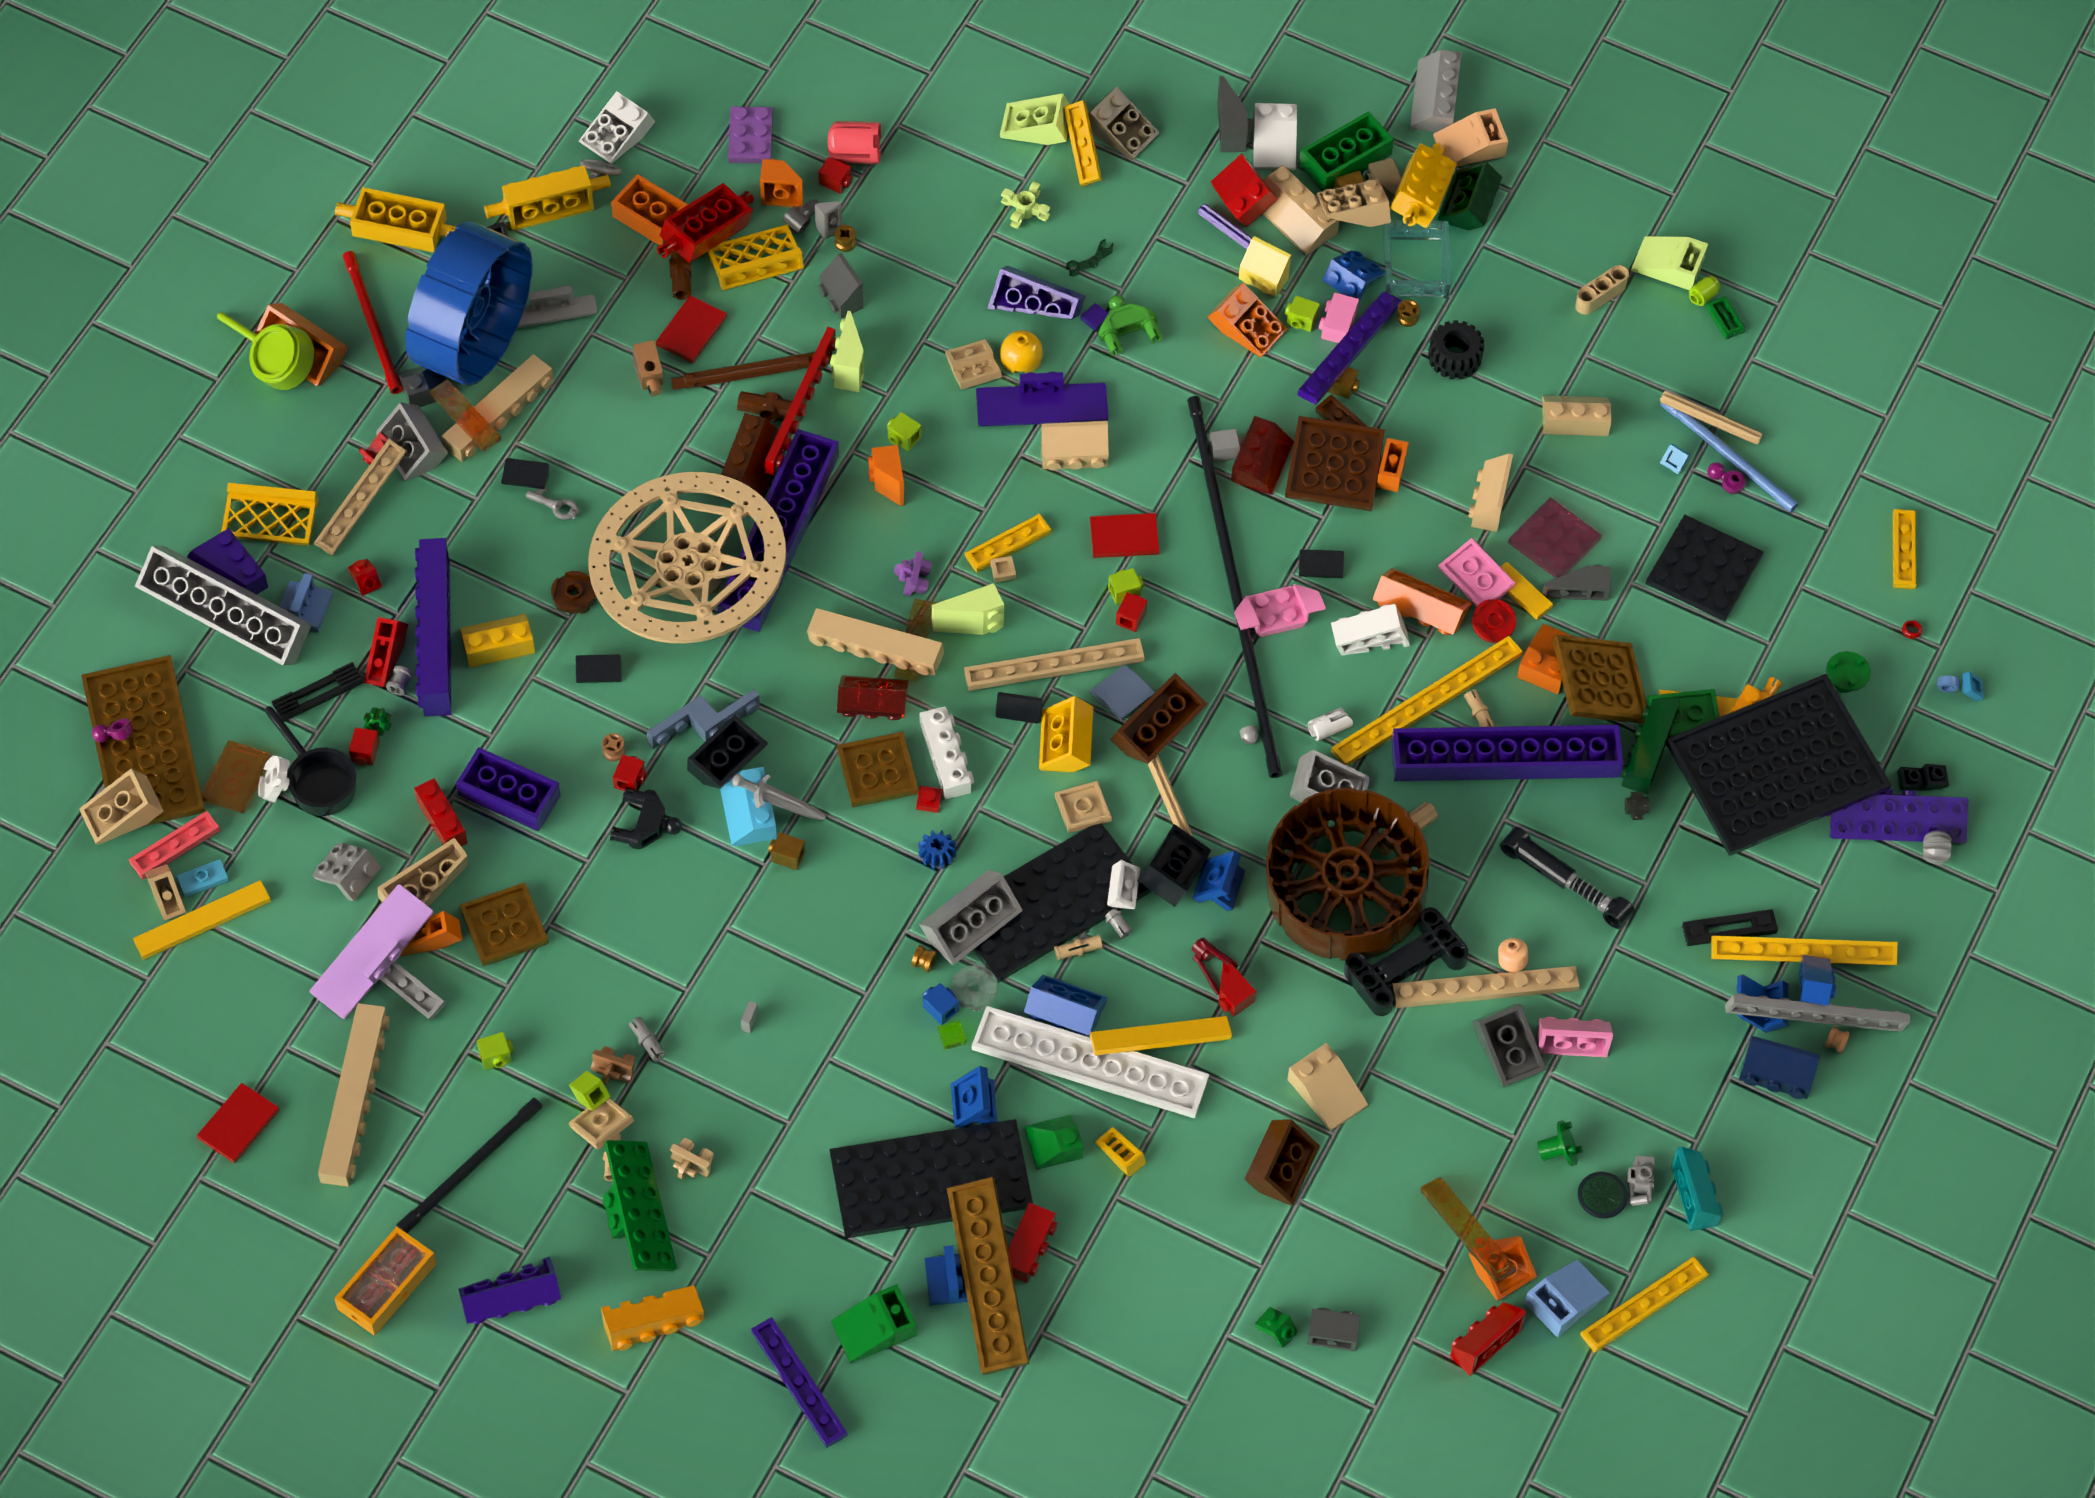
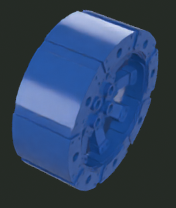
[405,221,533,386]

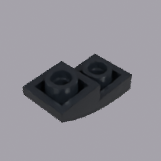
[1897,764,1949,791]

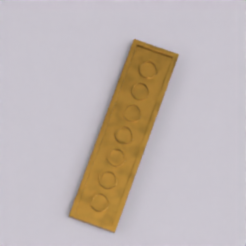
[947,1177,1030,1375]

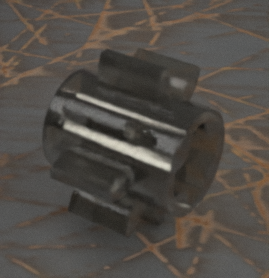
[1624,791,1650,820]

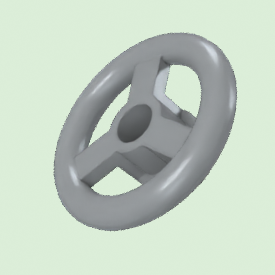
[580,159,621,179]

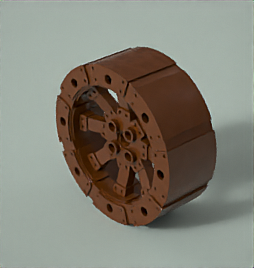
[1266,788,1429,961]

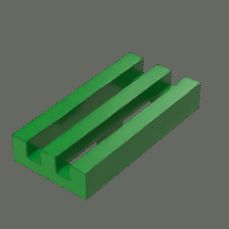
[1706,296,1746,339]

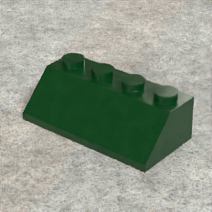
[1620,698,1680,795]

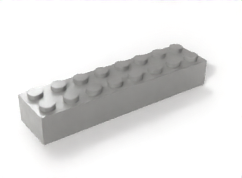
[135,546,312,666]

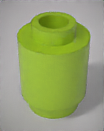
[1689,276,1721,306]

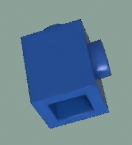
[923,983,959,1025]

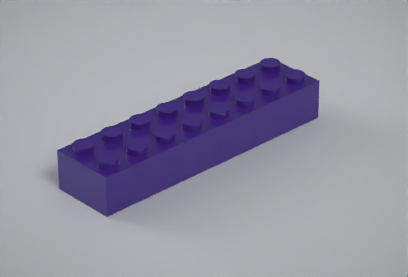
[415,538,452,717]

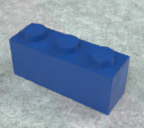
[1798,955,1836,1006]

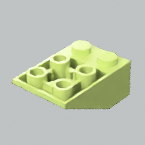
[1631,236,1708,290]
[830,311,864,392]

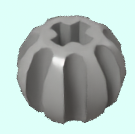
[1923,830,1952,865]

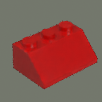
[1450,1302,1526,1376]

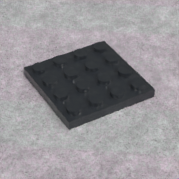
[1645,514,1764,622]

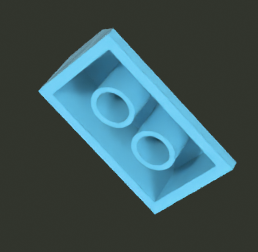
[720,767,777,847]

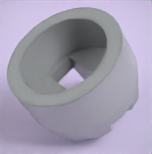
[1239,725,1258,745]

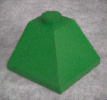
[1025,1115,1084,1170]

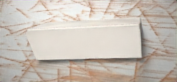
[1107,860,1140,909]

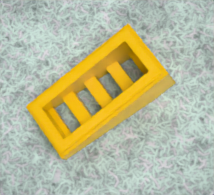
[1095,1127,1146,1177]

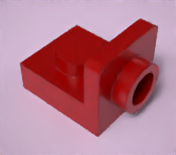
[359,432,390,465]

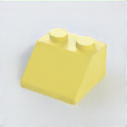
[1239,236,1291,297]

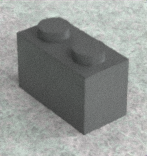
[1307,1308,1360,1351]

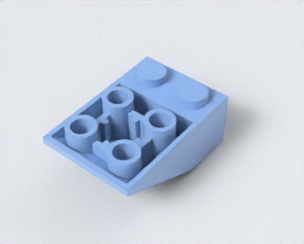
[1524,1260,1610,1338]

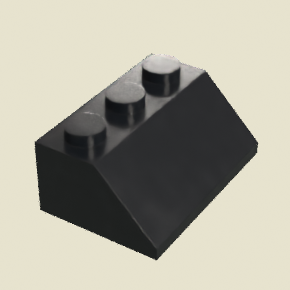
[687,714,768,789]

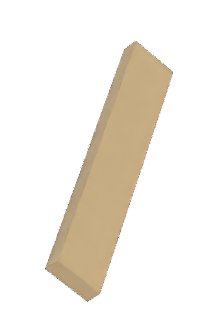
[314,439,407,556]

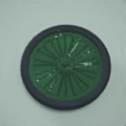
[1578,1172,1628,1218]

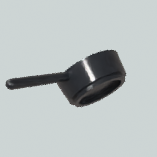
[265,706,356,816]

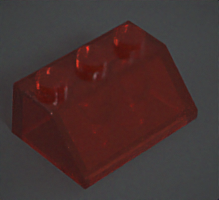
[1231,416,1294,495]
[837,675,909,720]

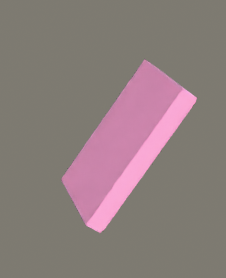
[1438,538,1516,607]

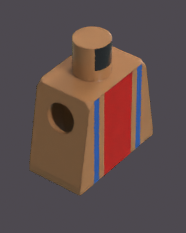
[633,340,663,396]

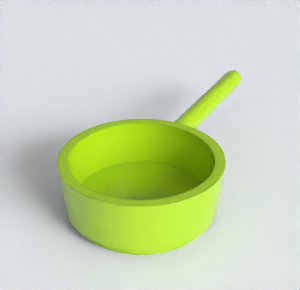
[217,312,314,390]

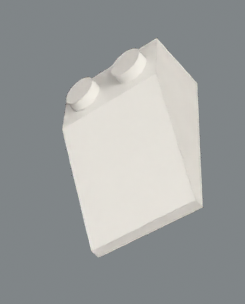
[1253,103,1297,170]

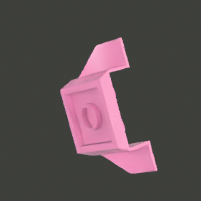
[1234,584,1326,637]

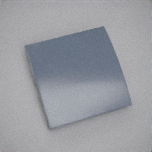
[1090,665,1155,722]

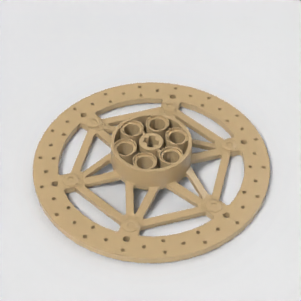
[588,472,786,643]

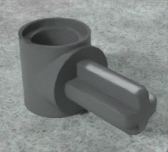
[783,199,819,234]

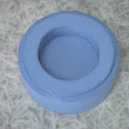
[1937,676,1960,692]

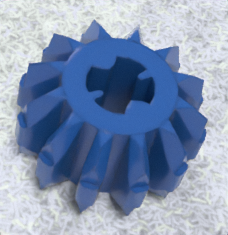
[918,830,957,869]

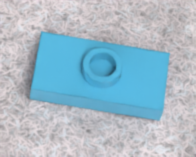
[176,859,229,898]

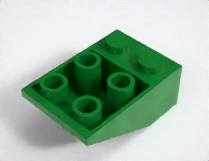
[831,1284,917,1364]

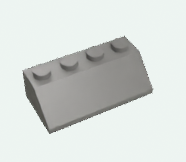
[1410,50,1462,132]
[919,870,1023,965]

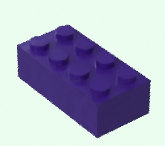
[456,747,561,832]

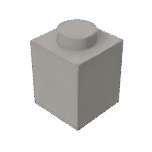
[1209,429,1243,462]

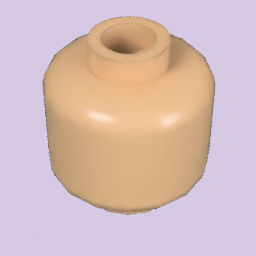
[1498,938,1528,972]

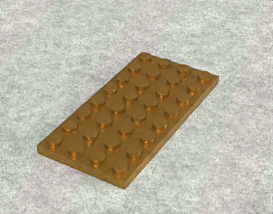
[81,655,205,827]

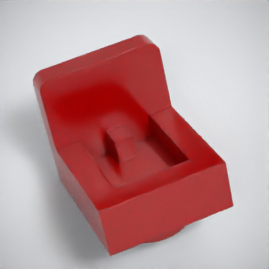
[347,559,382,595]

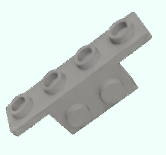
[518,286,598,328]

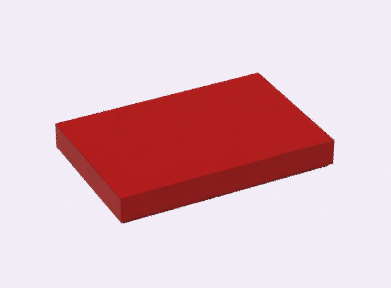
[656,295,727,364]
[1090,513,1159,558]
[196,1083,280,1164]

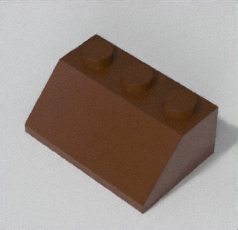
[1245,1119,1320,1205]

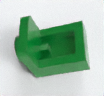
[1255,1307,1297,1348]

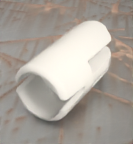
[1308,707,1353,741]

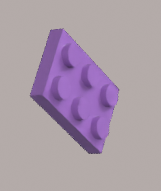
[728,107,773,163]

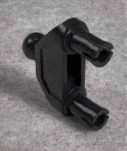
[610,787,682,849]

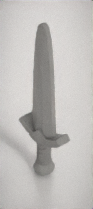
[732,774,826,820]

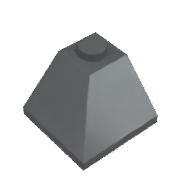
[398,366,452,407]

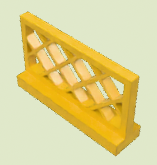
[707,225,804,291]
[221,483,319,546]

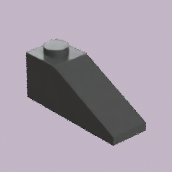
[1542,565,1610,601]

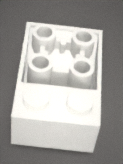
[579,91,655,164]

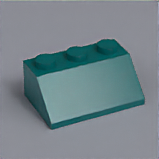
[1671,1147,1723,1231]

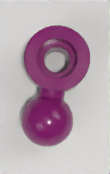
[1707,462,1746,494]
[92,718,133,743]

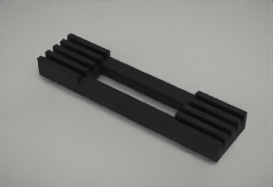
[272,662,364,722]
[1682,909,1778,946]

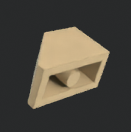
[145,864,186,921]

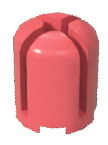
[828,121,881,164]

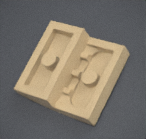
[945,339,1002,390]

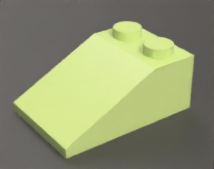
[1000,93,1070,145]
[932,583,1004,635]

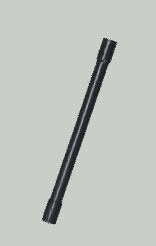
[396,1097,543,1234]

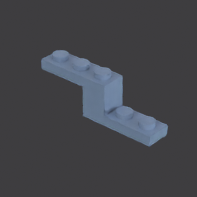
[647,689,760,749]

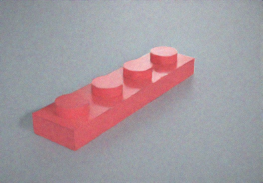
[129,811,220,880]

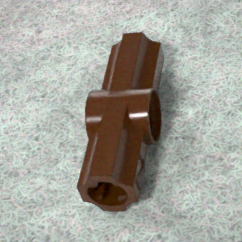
[669,251,692,300]
[737,391,803,422]

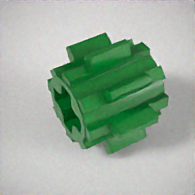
[363,707,392,736]

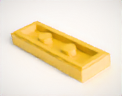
[1500,562,1553,620]

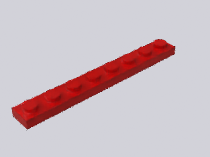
[765,327,836,475]

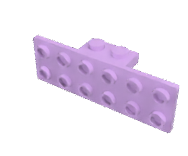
[309,884,434,1019]

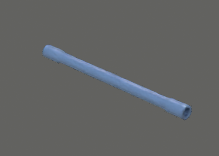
[1660,403,1799,513]

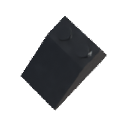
[1137,824,1211,907]

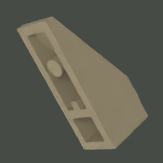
[1365,158,1402,205]

